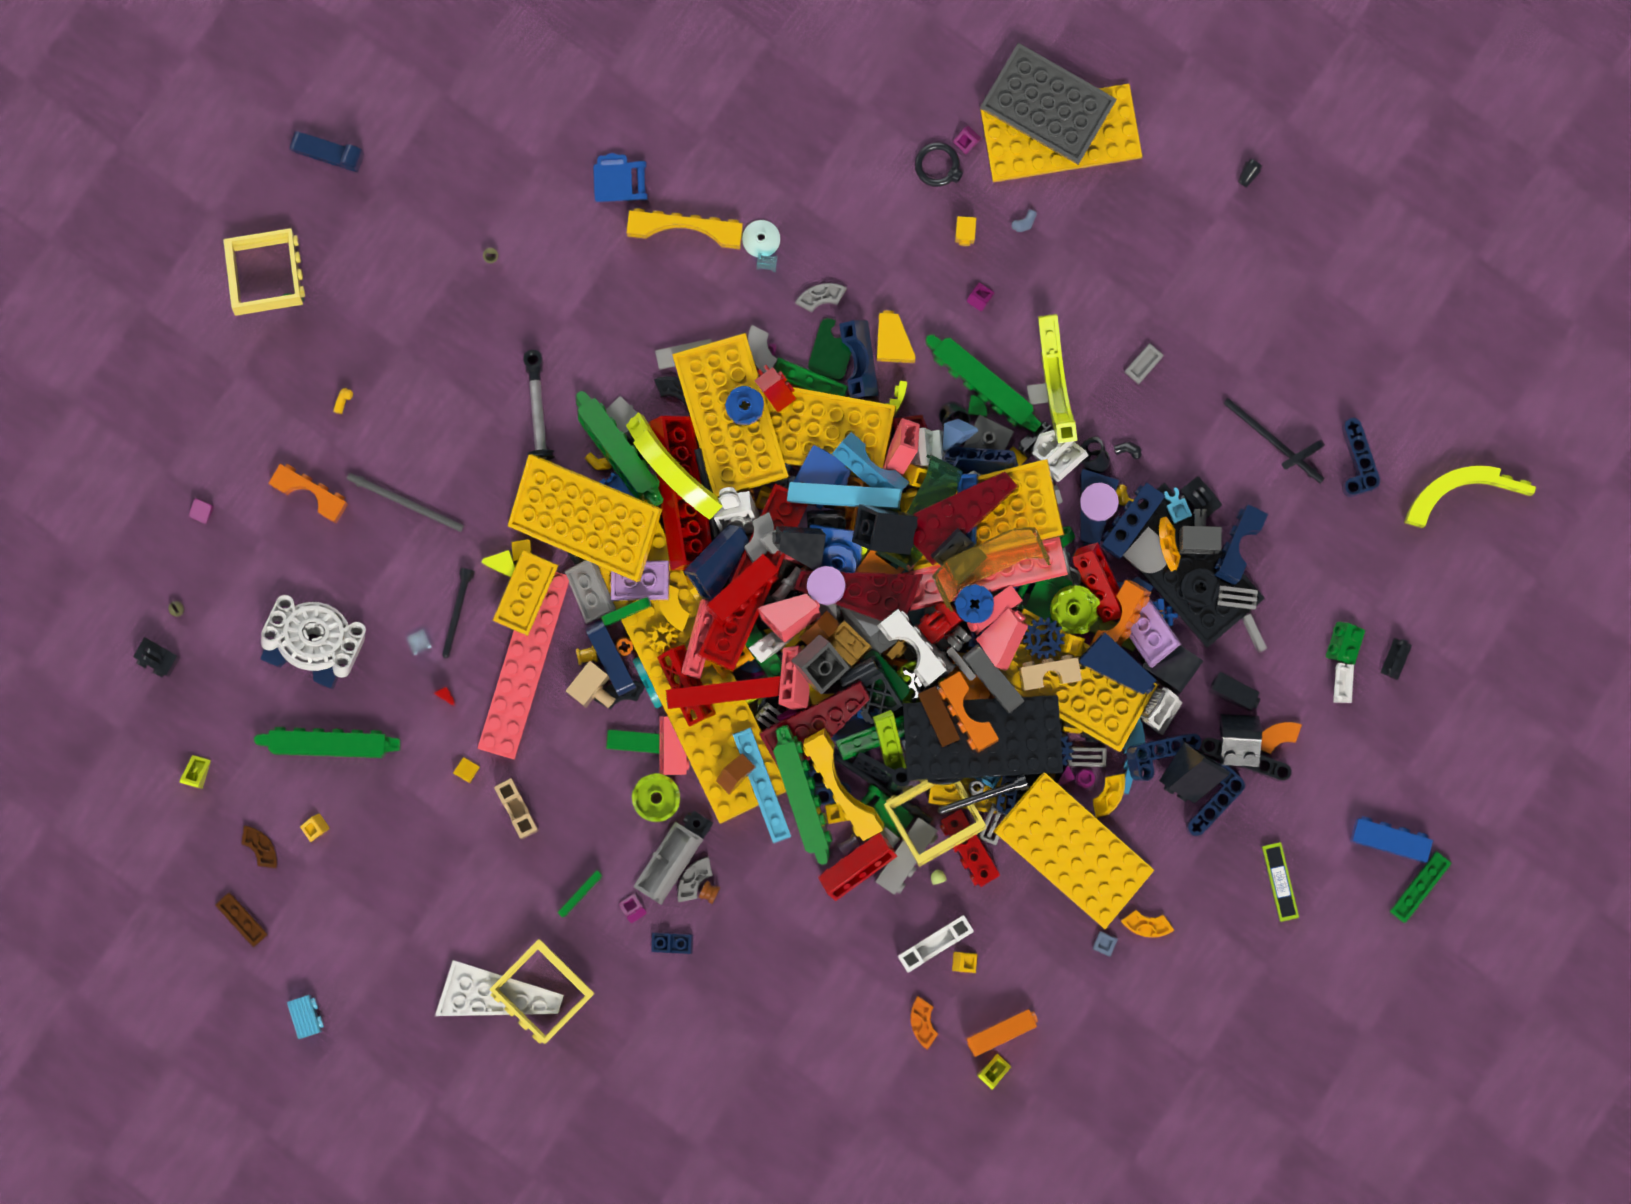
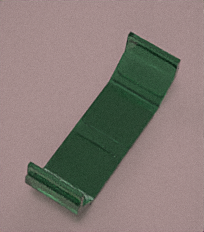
[876,454,963,571]

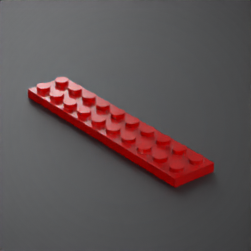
[698,484,808,672]

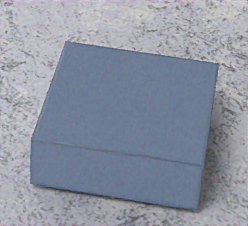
[1092,931,1118,957]

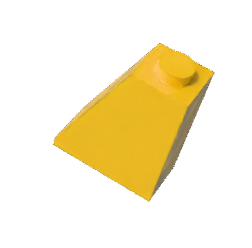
[877,310,915,363]

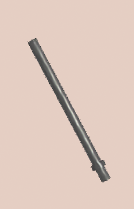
[347,473,464,532]

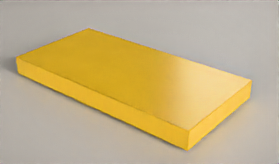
[492,550,558,636]

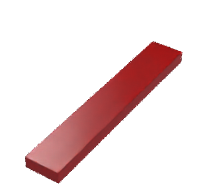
[665,676,781,709]

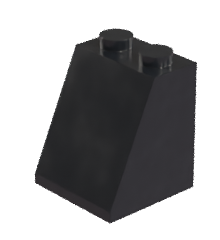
[852,504,918,555]
[1140,646,1204,695]
[1159,742,1230,803]

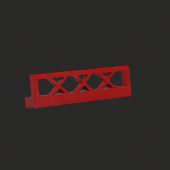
[657,645,716,727]

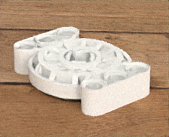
[261,595,366,678]

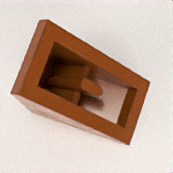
[799,610,840,645]
[716,753,756,795]

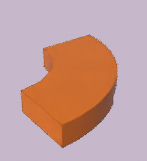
[1261,722,1302,754]
[911,996,938,1050]

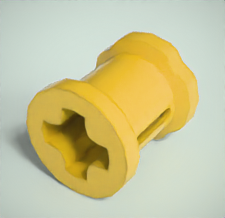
[576,646,598,666]

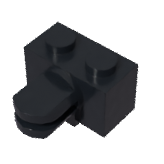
[1179,476,1222,519]
[133,637,181,678]

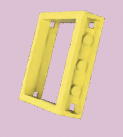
[223,228,305,316]
[884,780,986,867]
[489,939,595,1044]

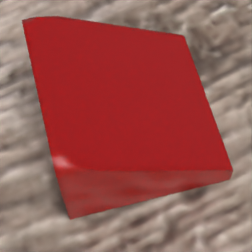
[433,687,456,707]

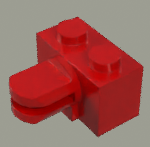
[754,365,796,412]
[917,601,963,644]

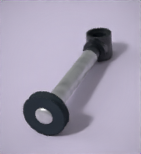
[523,350,555,460]

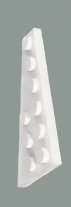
[435,960,564,1016]

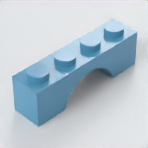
[832,432,909,491]

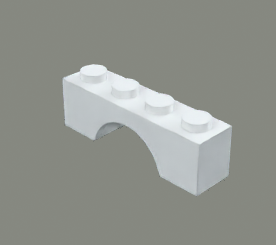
[877,609,947,687]
[897,915,974,973]

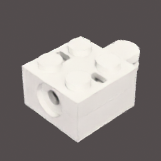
[714,487,759,534]

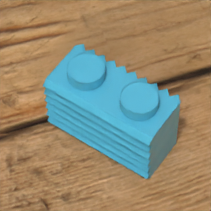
[287,995,324,1039]

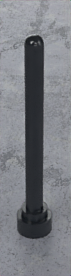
[442,568,475,659]
[938,774,1029,814]

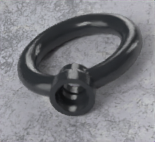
[915,142,964,187]

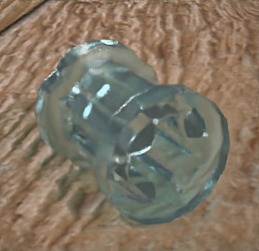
[757,253,778,272]

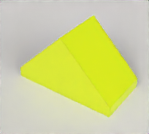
[481,550,515,578]
[180,755,211,789]
[977,1054,1011,1090]

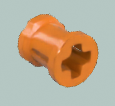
[616,637,633,656]

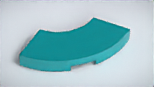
[633,657,662,709]

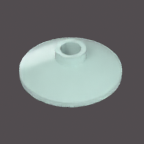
[742,220,780,258]

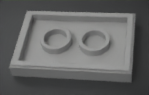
[564,560,616,624]

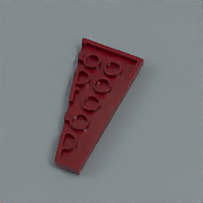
[912,472,1019,565]
[794,571,923,622]
[759,681,870,768]

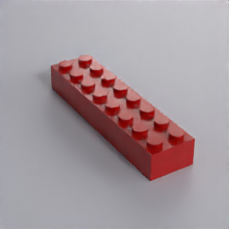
[649,416,712,571]

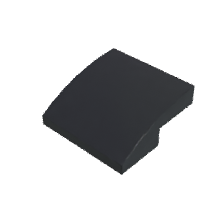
[931,528,987,584]

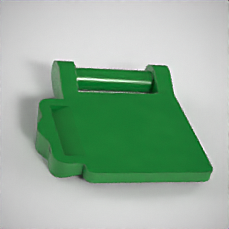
[1016,576,1073,623]
[861,784,913,841]

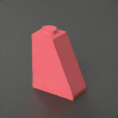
[883,418,920,476]
[967,585,1023,635]
[758,594,821,643]
[976,608,1028,671]

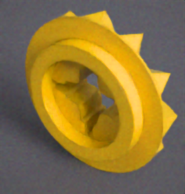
[647,622,678,653]

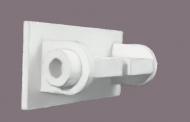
[1333,663,1354,703]

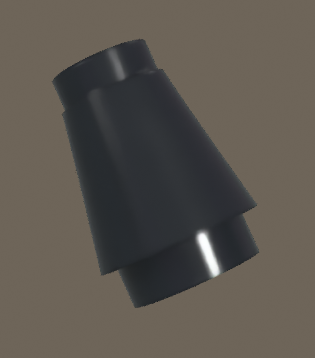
[1238,158,1262,188]

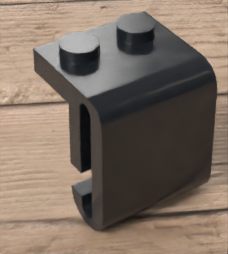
[1219,714,1262,767]

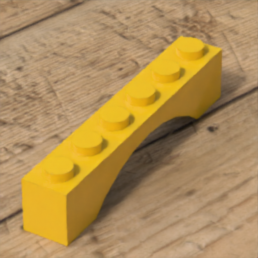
[626,208,743,249]
[803,728,884,841]

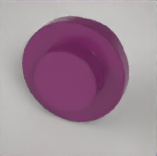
[1076,769,1095,788]

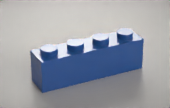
[1350,816,1433,863]

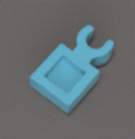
[1164,487,1192,524]

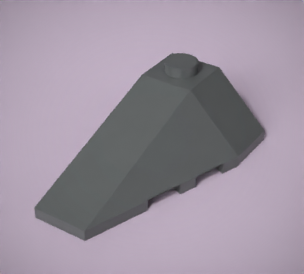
[839,606,897,662]

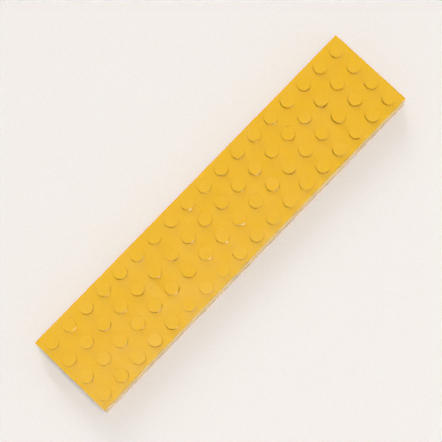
[598,500,786,824]

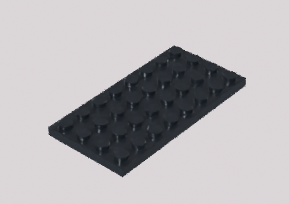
[1108,482,1265,649]
[903,695,1063,781]

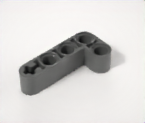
[962,644,1024,713]

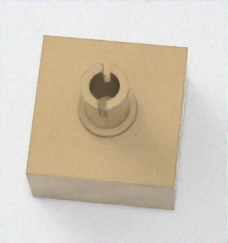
[566,661,616,708]

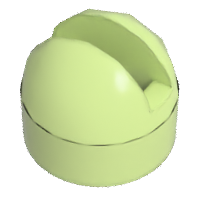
[931,870,947,885]

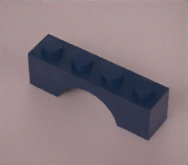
[839,320,879,399]
[1214,504,1268,585]
[260,638,339,690]

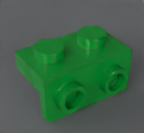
[1326,622,1366,666]

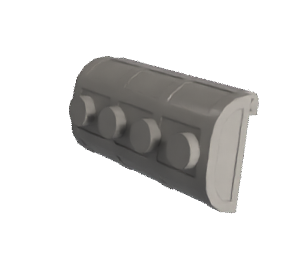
[633,822,703,905]

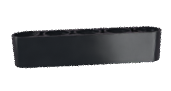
[1200,737,1292,781]

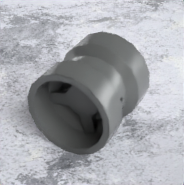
[945,624,972,651]

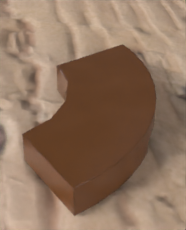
[241,825,278,869]

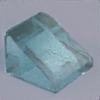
[406,629,432,655]

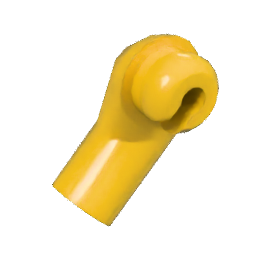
[333,388,353,414]
[584,452,612,470]
[1116,484,1134,506]

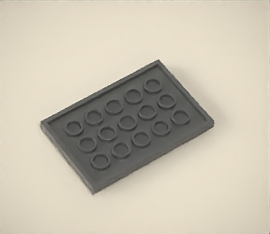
[980,43,1117,165]

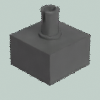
[964,415,1014,450]
[1179,509,1222,554]
[791,635,850,694]

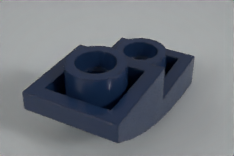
[651,933,694,954]

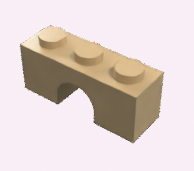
[1018,655,1082,691]
[494,778,539,839]

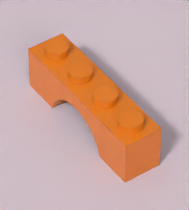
[268,464,348,524]
[1089,580,1151,648]
[938,672,999,753]

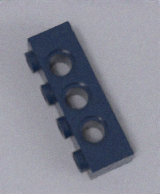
[1101,483,1165,560]

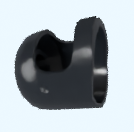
[938,401,970,431]
[1080,437,1110,474]

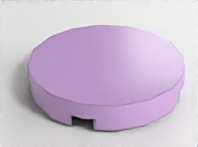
[1080,483,1119,521]
[807,566,846,605]

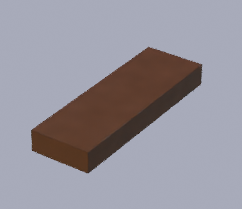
[918,686,960,748]
[215,892,269,948]

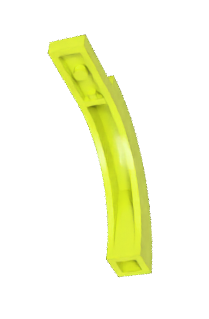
[1038,314,1077,443]
[626,412,723,520]
[1404,466,1536,528]

